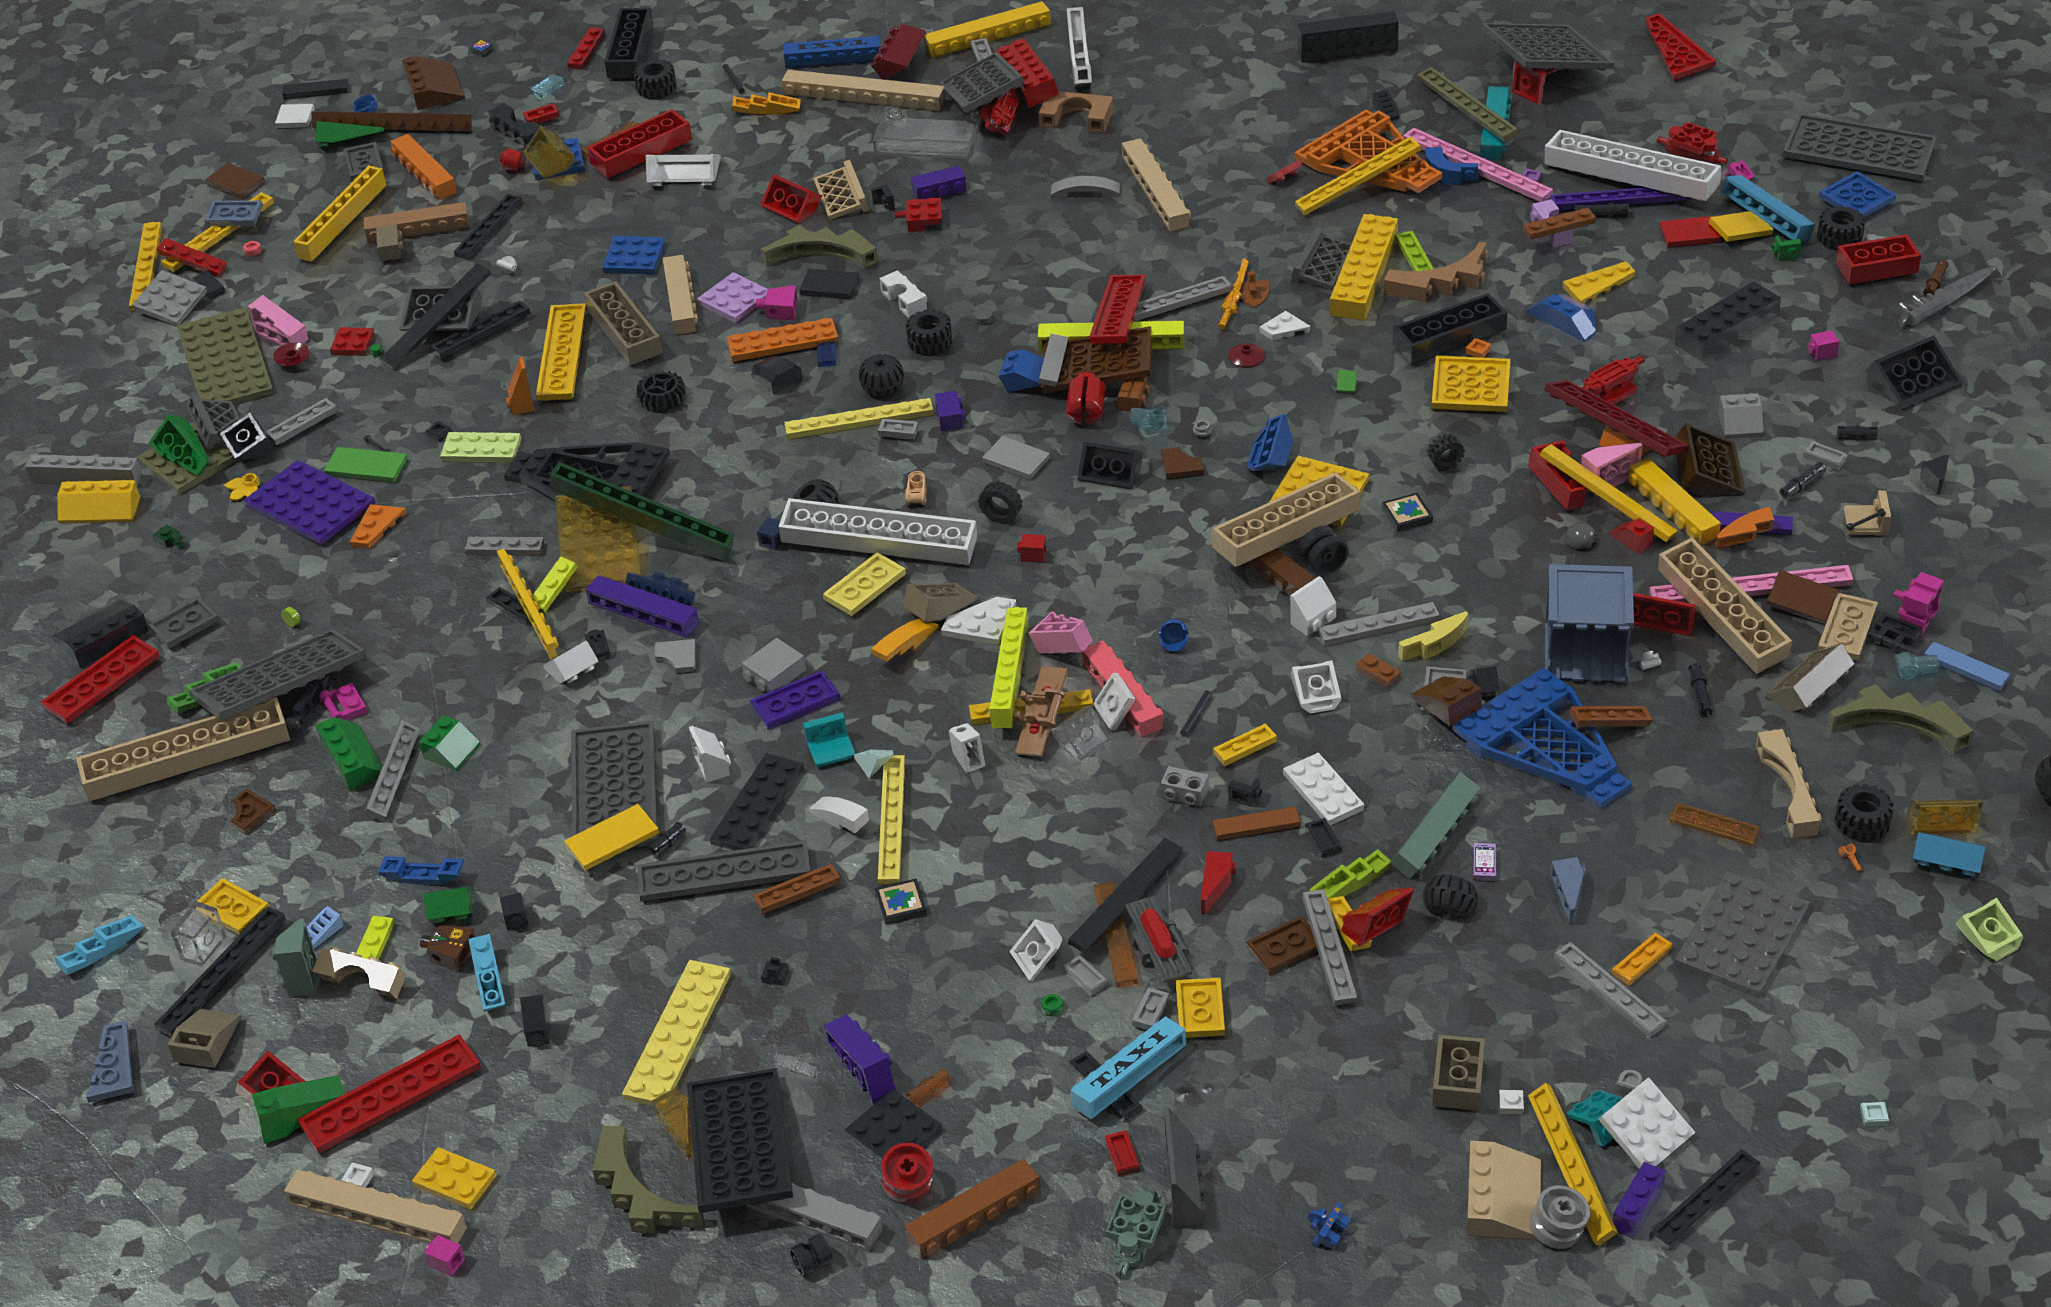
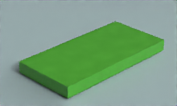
[324,447,408,483]

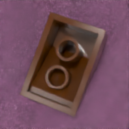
[1410,676,1482,726]

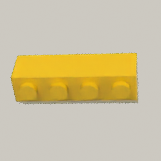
[57,480,140,523]

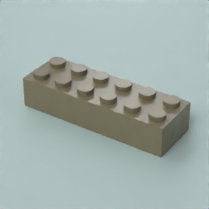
[584,281,663,365]

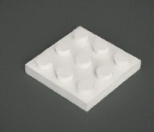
[1598,1077,1695,1169]

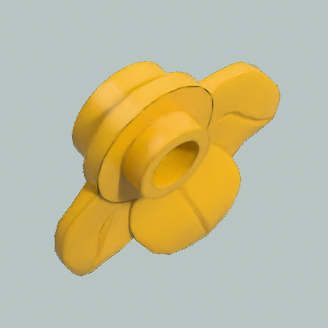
[224,473,260,501]

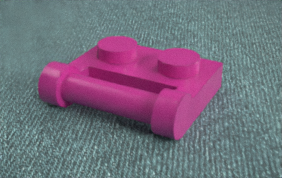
[319,683,367,720]

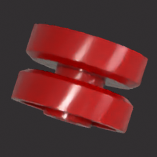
[881,1143,933,1203]

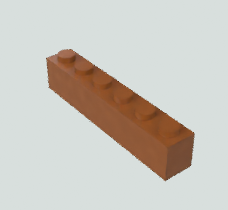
[904,1158,1041,1259]

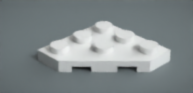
[941,597,1016,645]

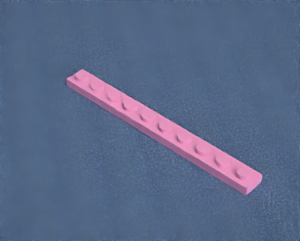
[1403,128,1553,202]
[1649,565,1853,603]

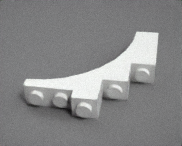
[1067,7,1092,88]

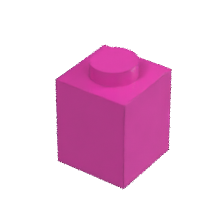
[1808,330,1839,360]
[424,1235,465,1277]

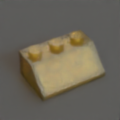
[523,125,576,178]
[1907,799,1983,834]

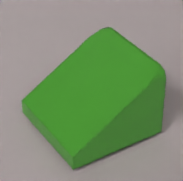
[1336,370,1357,393]

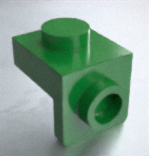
[1771,236,1801,261]

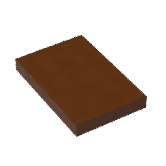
[205,163,265,199]
[1766,570,1838,625]
[1245,915,1318,975]

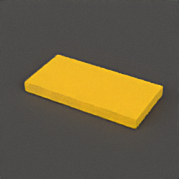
[564,804,659,871]

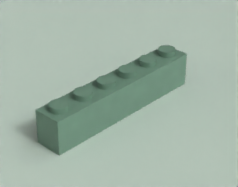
[1389,772,1480,879]

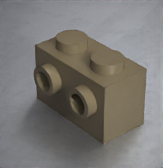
[376,224,404,261]

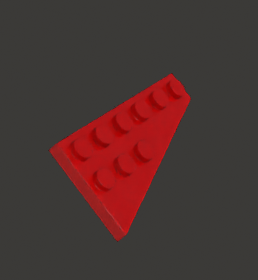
[1645,13,1716,80]

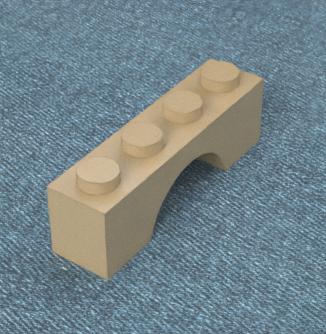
[312,947,406,999]

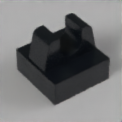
[761,957,789,986]

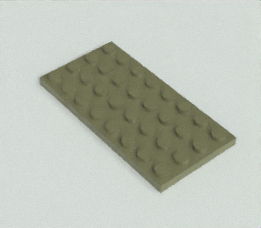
[177,307,274,408]

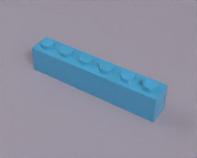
[1721,175,1816,241]

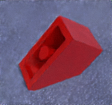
[1610,518,1654,554]

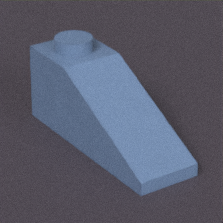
[1551,857,1586,924]

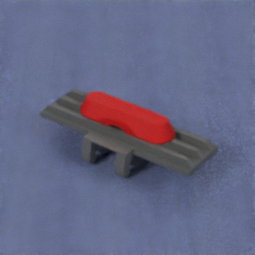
[1125,896,1192,983]

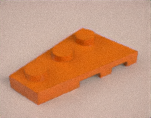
[350,504,407,549]

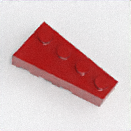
[1528,440,1587,510]

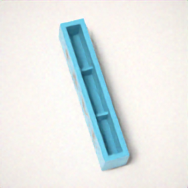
[1070,1016,1186,1119]

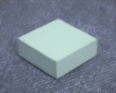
[1860,1102,1889,1127]

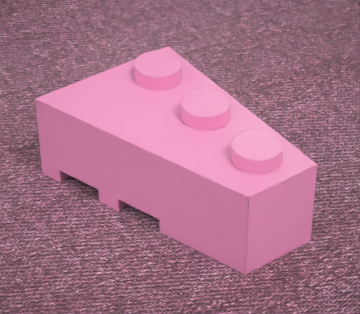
[248,295,308,345]
[1029,611,1093,654]

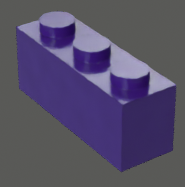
[911,166,967,199]
[1613,1162,1666,1240]

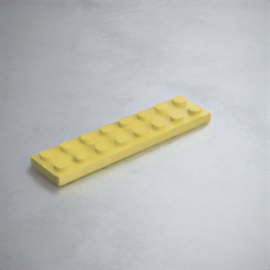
[622,960,731,1109]

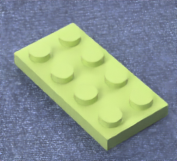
[440,432,521,463]

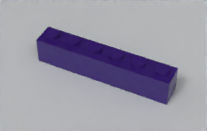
[585,575,699,638]

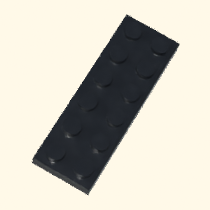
[710,753,804,851]

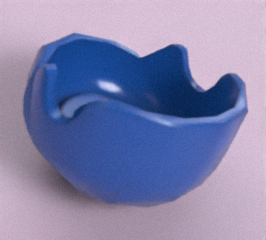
[352,94,378,112]
[1158,619,1189,652]

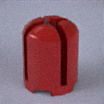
[1066,372,1106,426]

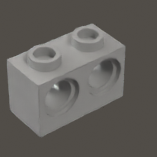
[1160,766,1209,807]

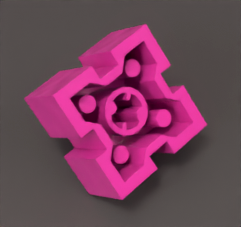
[1893,572,1944,634]

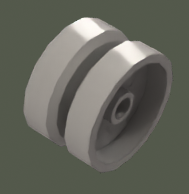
[1530,1185,1590,1249]

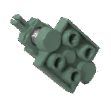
[1106,1189,1166,1279]

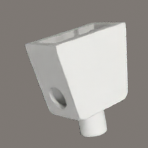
[949,723,985,773]

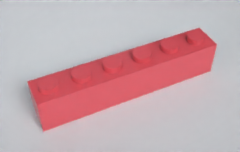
[1082,640,1164,737]

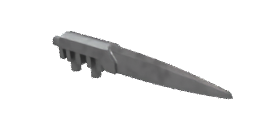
[1898,265,1996,327]

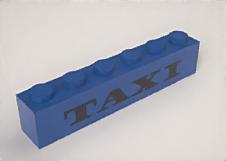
[783,36,881,68]

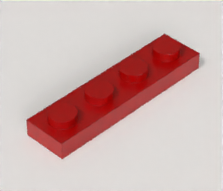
[567,27,605,70]
[157,238,227,277]

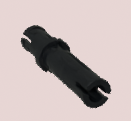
[1575,203,1629,217]
[1779,462,1826,499]
[1688,663,1713,717]

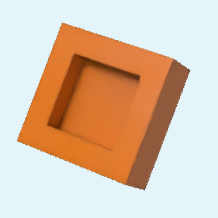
[1466,338,1491,358]

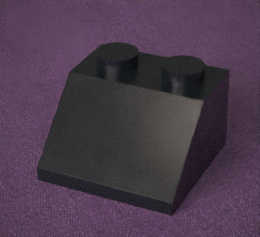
[220,413,275,460]

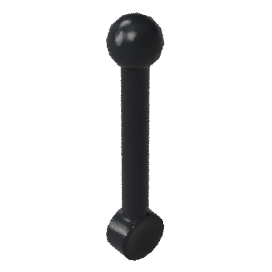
[364,435,391,452]
[1846,508,1886,531]

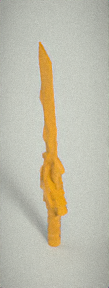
[1218,258,1249,330]

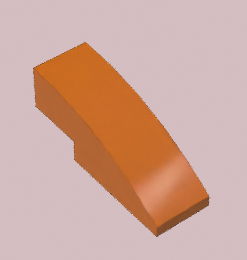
[1716,507,1774,548]

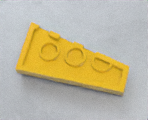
[1563,261,1635,304]

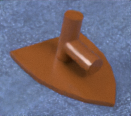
[1233,271,1270,308]

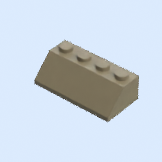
[1766,643,1854,711]

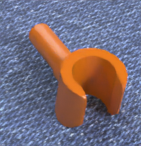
[1838,844,1862,872]

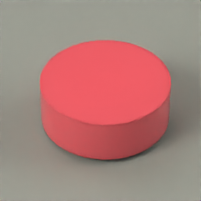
[243,241,262,256]

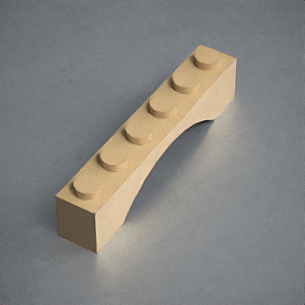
[1756,729,1822,839]

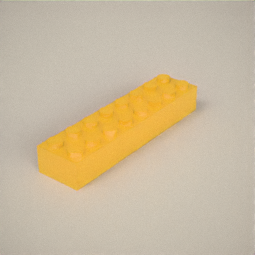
[1330,214,1398,321]

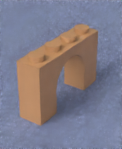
[1039,91,1114,133]

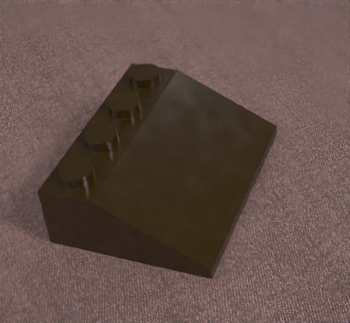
[1675,423,1745,496]

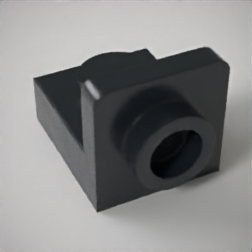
[871,184,895,211]
[584,629,610,657]
[1228,778,1262,807]

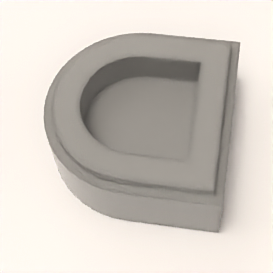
[1616,1070,1643,1093]

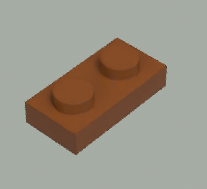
[1356,653,1401,688]

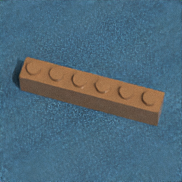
[364,202,470,243]

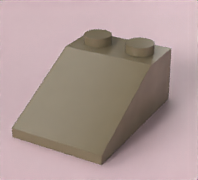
[903,583,977,623]

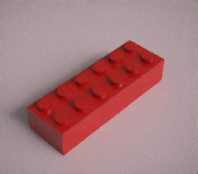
[994,39,1059,108]
[587,109,692,179]

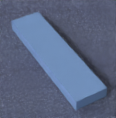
[1923,642,2010,691]

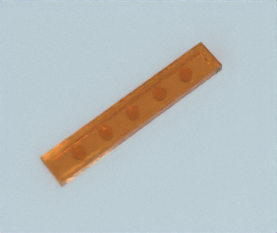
[1094,881,1138,987]

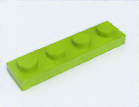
[1396,231,1434,271]

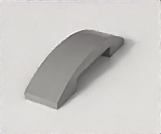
[1051,176,1120,198]

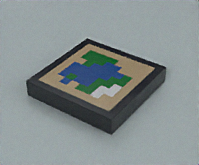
[1382,492,1433,531]
[875,878,927,924]

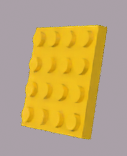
[1431,356,1510,412]
[1269,456,1369,527]

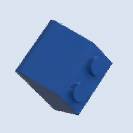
[998,349,1044,392]

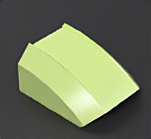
[1955,898,2023,961]

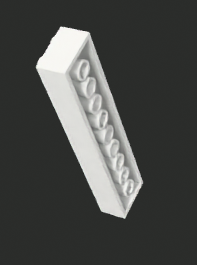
[1545,130,1721,201]
[779,498,977,565]

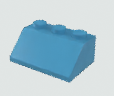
[1913,832,1986,876]

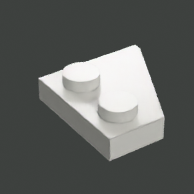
[1260,311,1310,340]

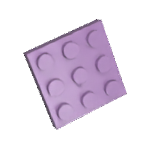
[697,272,768,323]

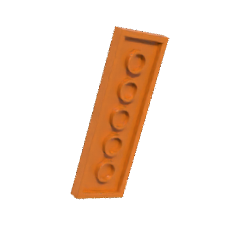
[727,318,839,362]

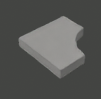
[655,639,696,673]

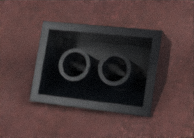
[1077,442,1143,488]

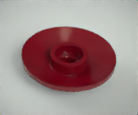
[273,342,309,367]
[1228,343,1265,368]

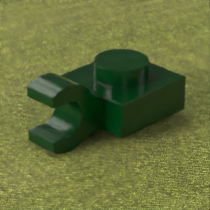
[153,525,185,549]

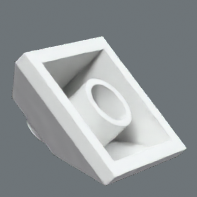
[1009,919,1063,981]

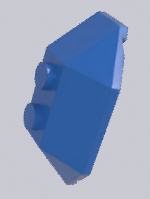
[1527,294,1596,342]
[1246,414,1293,472]

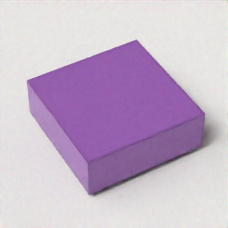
[1522,169,1542,183]

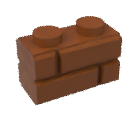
[1117,377,1150,413]

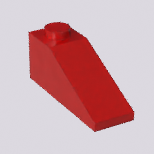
[1201,851,1237,915]

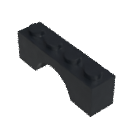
[488,103,546,149]

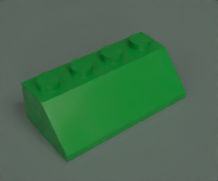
[316,717,383,791]

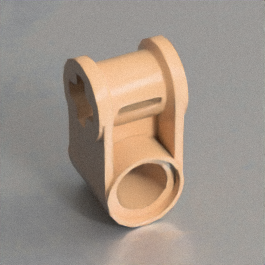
[905,471,927,506]

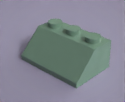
[272,918,317,997]

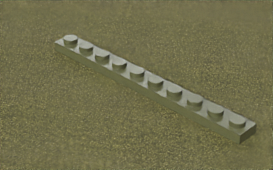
[1417,67,1519,142]

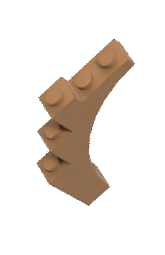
[1384,241,1489,302]

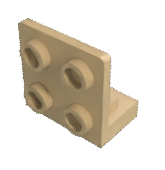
[1843,491,1891,535]

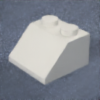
[1290,576,1336,636]
[543,640,598,683]
[689,726,732,783]

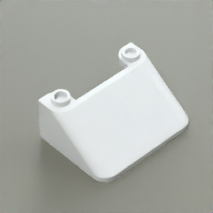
[646,154,721,186]

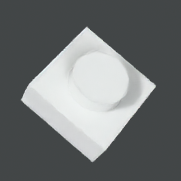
[1499,1090,1524,1115]
[341,1163,374,1188]

